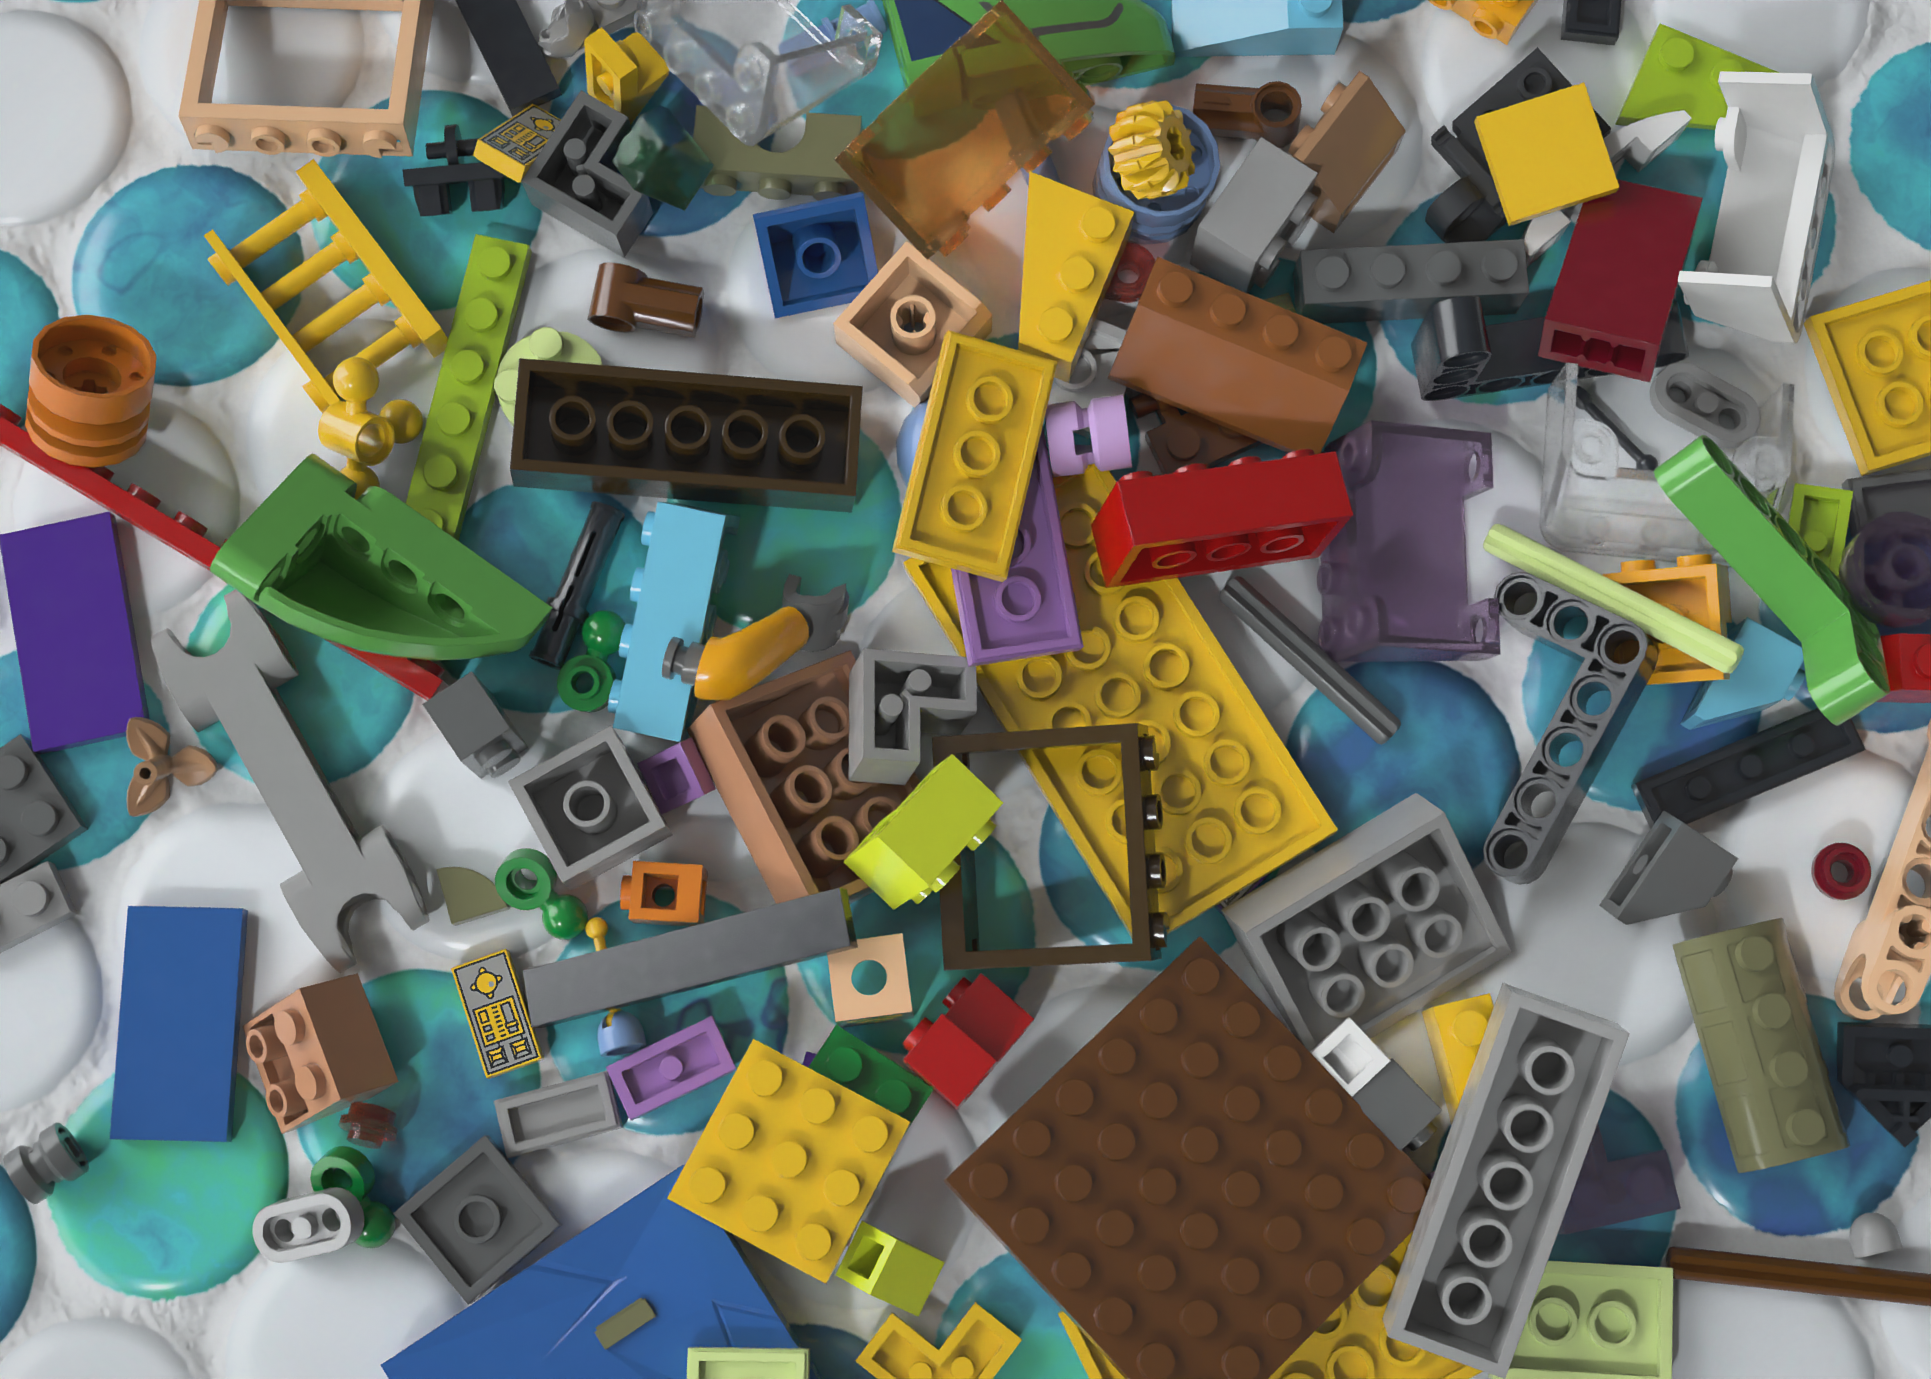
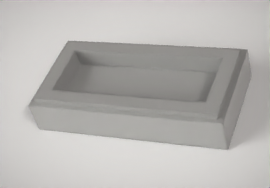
[494,1071,623,1158]

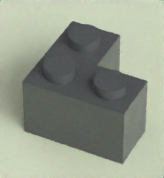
[521,90,653,258]

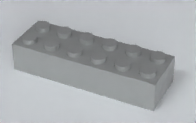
[1382,983,1630,1379]

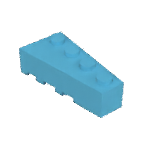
[608,502,741,742]

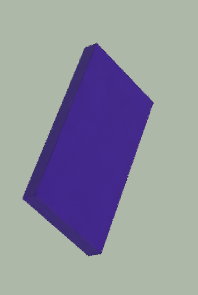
[0,511,150,755]

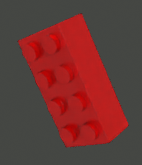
[1091,449,1353,588]

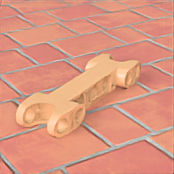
[1834,719,1931,1021]

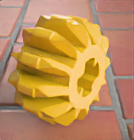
[1108,100,1196,200]

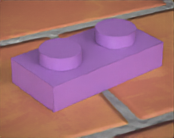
[606,1016,737,1121]

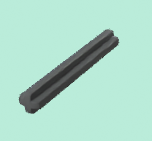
[1219,576,1401,745]

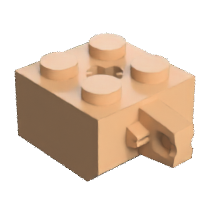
[833,241,992,408]

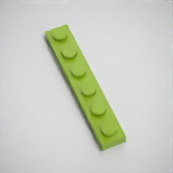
[406,234,532,541]

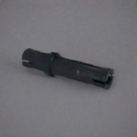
[529,501,625,670]

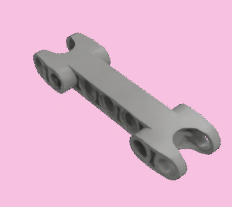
[151,590,429,973]

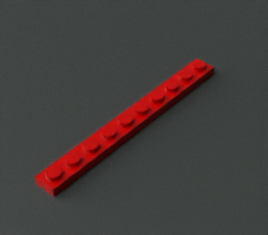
[0,404,449,701]

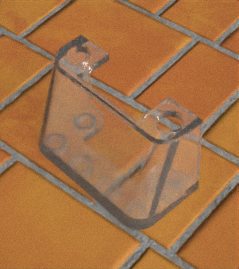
[633,0,883,146]

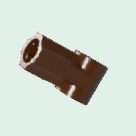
[1193,81,1302,148]
[587,262,704,338]

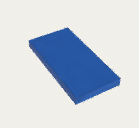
[110,906,248,1142]

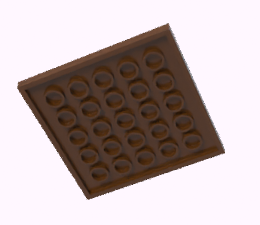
[943,936,1431,1379]

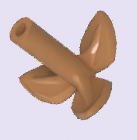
[126,717,218,817]

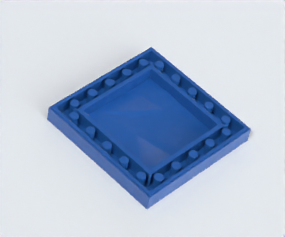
[381,1165,823,1379]

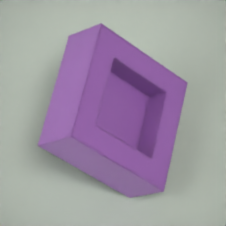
[637,737,716,815]

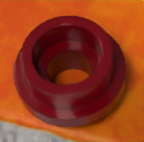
[1811,843,1871,901]

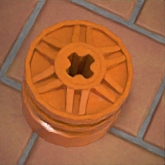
[25,315,157,468]

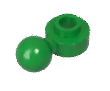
[557,610,625,713]
[495,848,588,940]
[310,1146,396,1248]

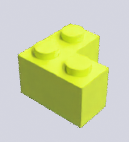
[843,754,1003,910]

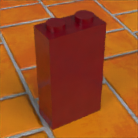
[1538,179,1703,382]

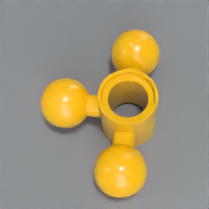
[318,357,423,500]

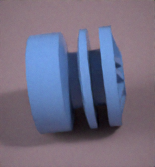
[1092,104,1220,245]

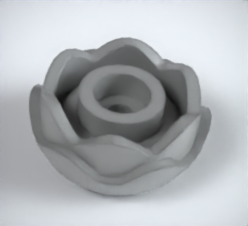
[538,0,595,58]

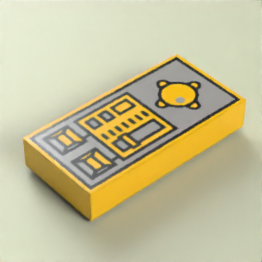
[473,104,561,183]
[451,949,544,1079]

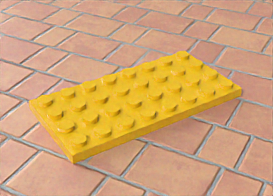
[903,464,1338,938]

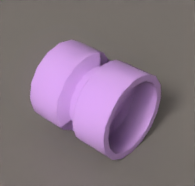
[1045,395,1132,477]

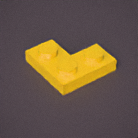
[855,1302,1022,1379]

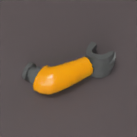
[662,574,849,700]

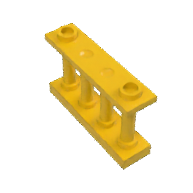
[204,159,448,414]

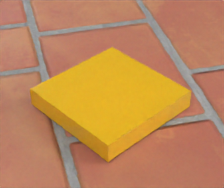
[1474,82,1619,226]

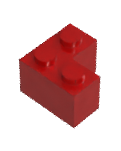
[902,973,1034,1110]

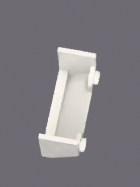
[1678,71,1835,344]

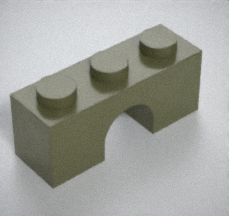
[691,105,864,201]

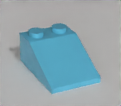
[1171,0,1343,57]

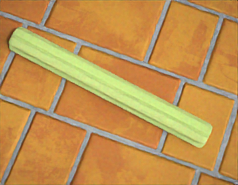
[1483,524,1744,673]

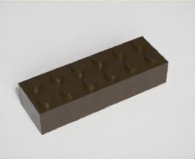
[510,358,863,513]

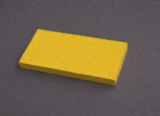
[892,330,1058,582]

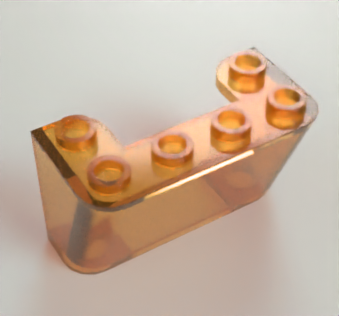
[834,0,1095,260]

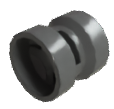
[3,1122,89,1204]

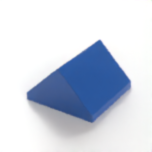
[753,192,878,319]

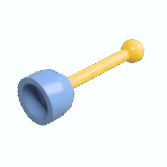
[585,917,647,1057]

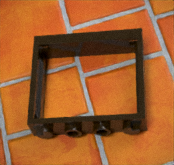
[932,723,1169,971]

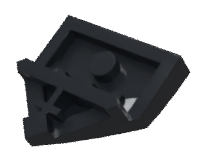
[1837,1022,1931,1148]

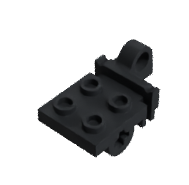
[1425,47,1611,243]

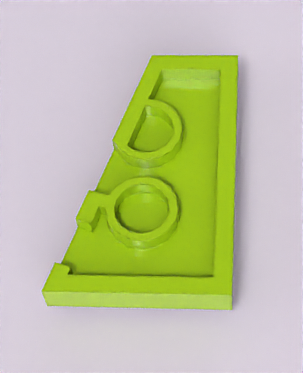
[1615,23,1779,131]

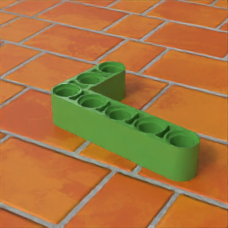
[1654,435,1890,726]

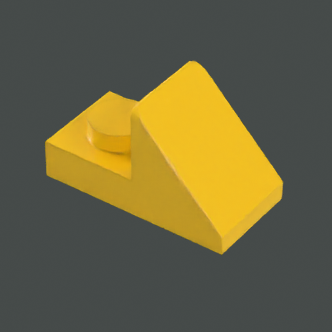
[584,27,670,125]

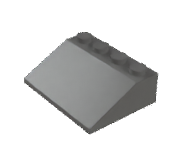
[1222,793,1512,1052]

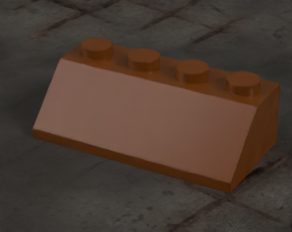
[1107,257,1367,454]

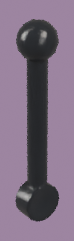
[1568,386,1658,476]

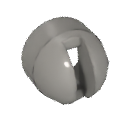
[1849,1213,1902,1258]

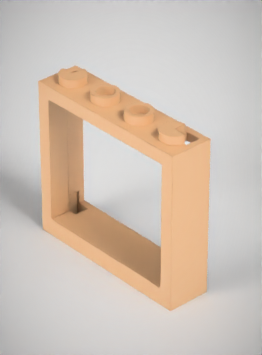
[178,0,434,158]

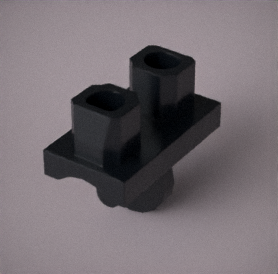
[402,124,510,217]

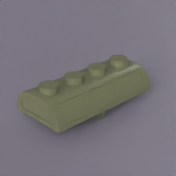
[1672,918,1851,1173]

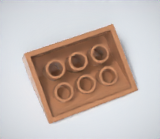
[687,650,920,904]

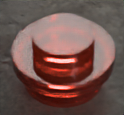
[338,1102,398,1149]

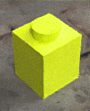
[835,1221,945,1317]

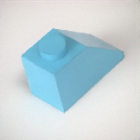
[1680,617,1806,730]

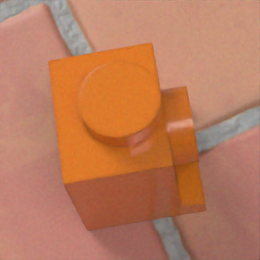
[620,861,708,927]

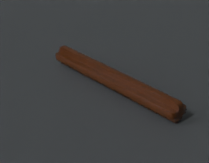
[1666,1246,1931,1306]

